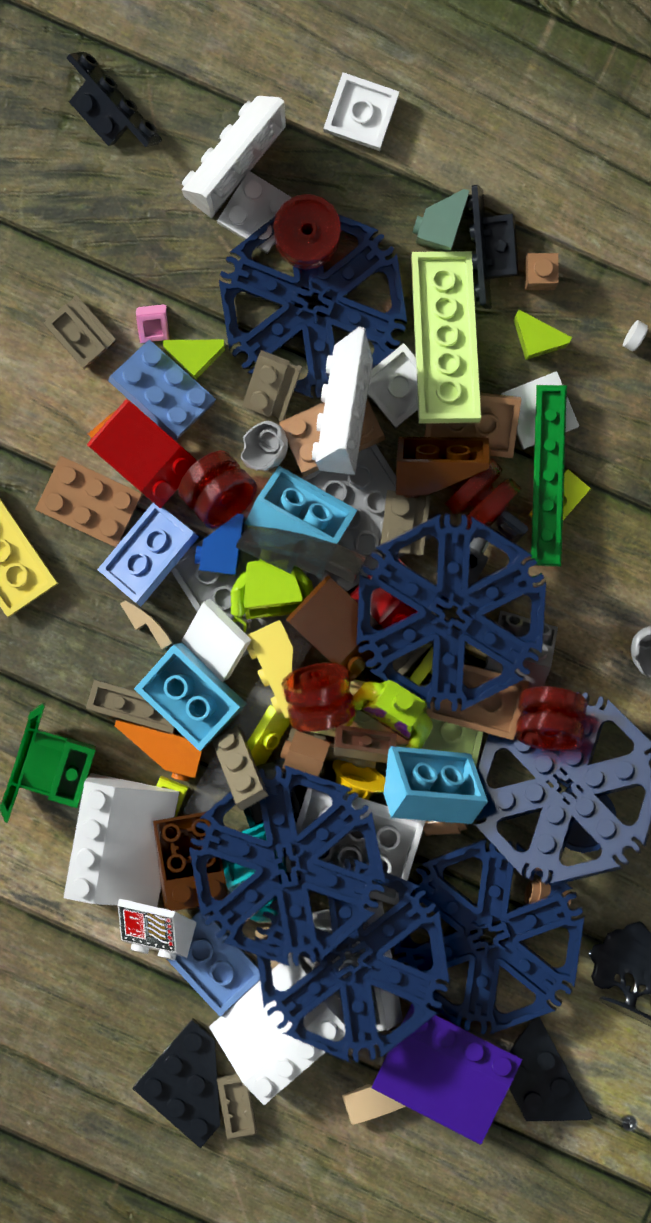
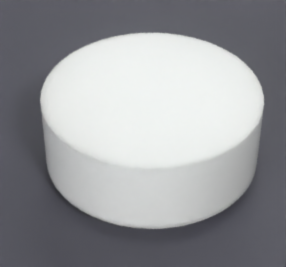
[623,320,648,352]

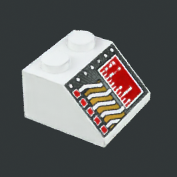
[118,899,197,961]

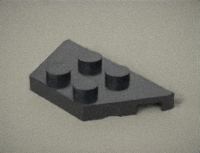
[509,1017,593,1122]

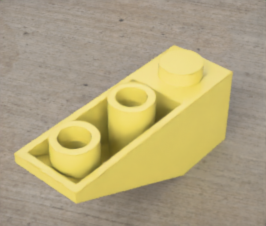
[247,620,294,718]

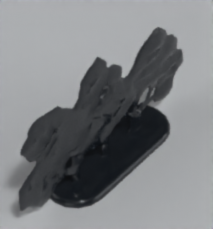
[588,921,651,1027]

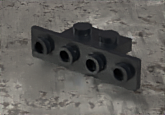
[67,52,162,147]
[468,185,519,309]

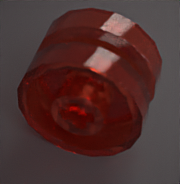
[273,194,341,269]
[178,450,257,529]
[444,458,521,529]
[281,663,356,732]
[515,687,587,751]

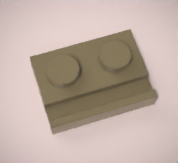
[44,295,117,370]
[242,350,302,421]
[379,490,431,556]

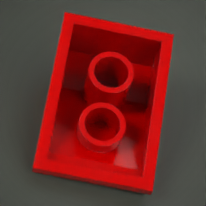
[87,399,200,509]

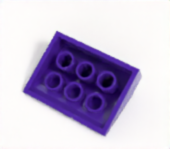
[371,1003,522,1145]

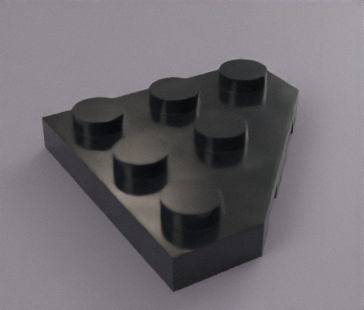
[132,1018,221,1148]

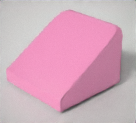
[136,304,170,343]

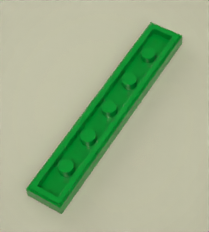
[531,385,567,567]

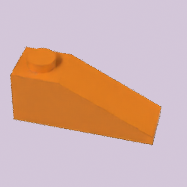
[114,719,204,782]

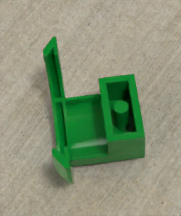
[0,703,96,823]

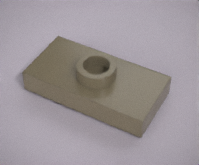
[217,1074,258,1140]

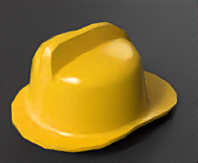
[332,760,386,800]

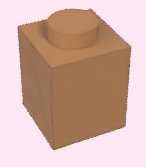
[524,253,559,290]
[280,730,330,777]

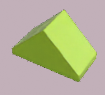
[513,310,572,360]
[163,339,225,380]

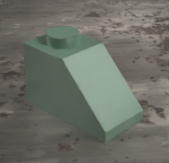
[412,189,469,252]

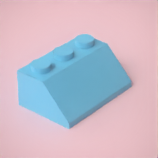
[244,466,357,568]
[134,643,247,751]
[384,746,488,824]

